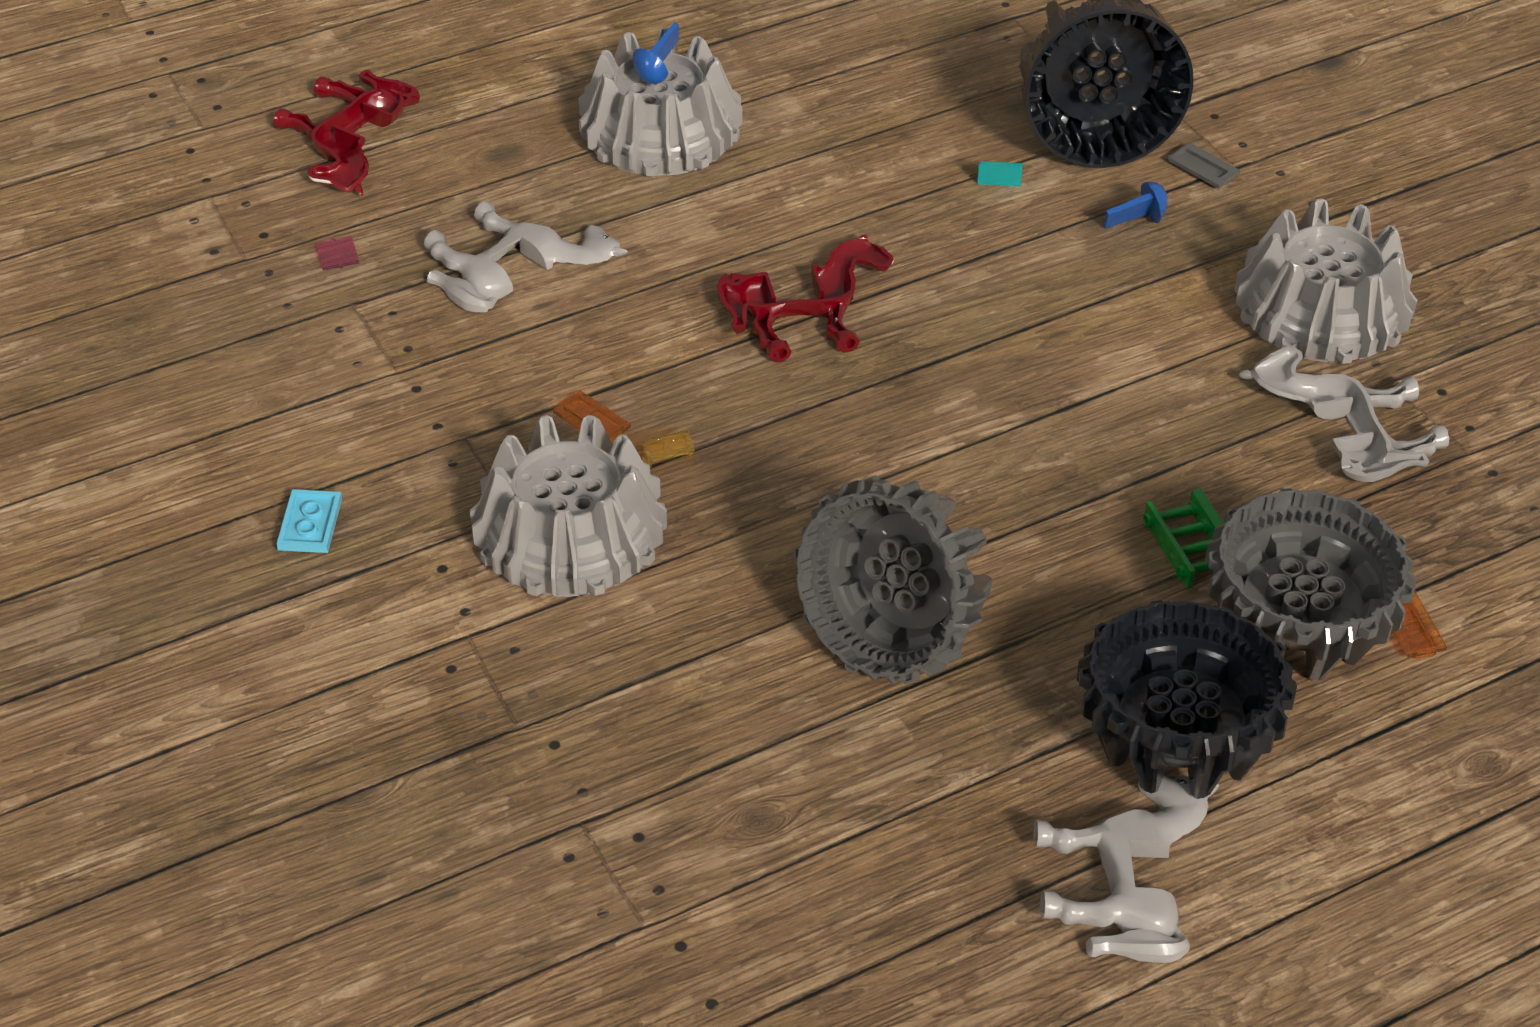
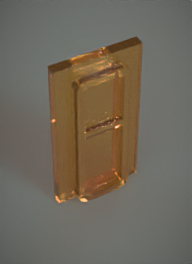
[553,390,631,441]
[1393,590,1447,659]

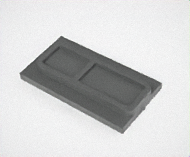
[1168,142,1241,189]

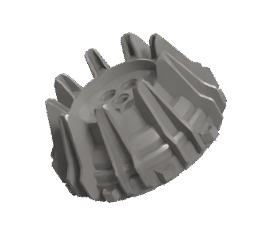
[579,27,742,177]
[1234,199,1418,364]
[470,415,667,597]

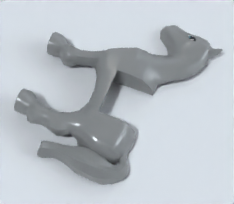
[424,201,628,312]
[1239,347,1449,482]
[1033,775,1219,963]

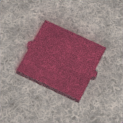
[315,236,359,271]

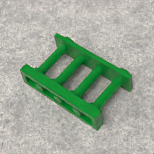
[1143,488,1224,589]

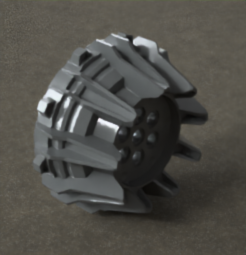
[793,475,993,684]
[1205,488,1416,681]

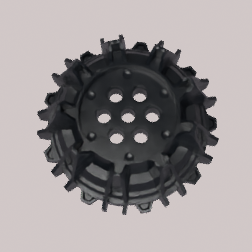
[1077,600,1297,799]

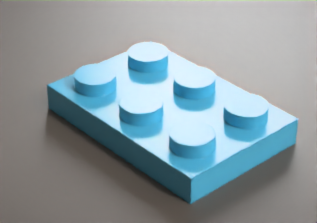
[277,489,342,553]

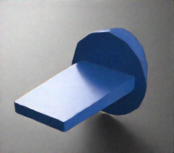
[633,22,679,85]
[1103,182,1168,229]

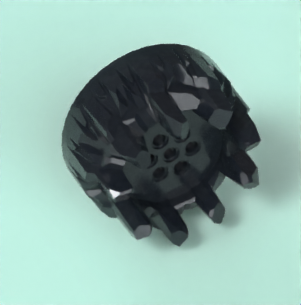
[1019,0,1193,168]

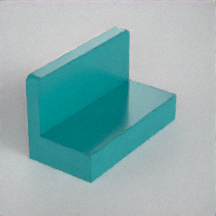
[977,161,1023,187]

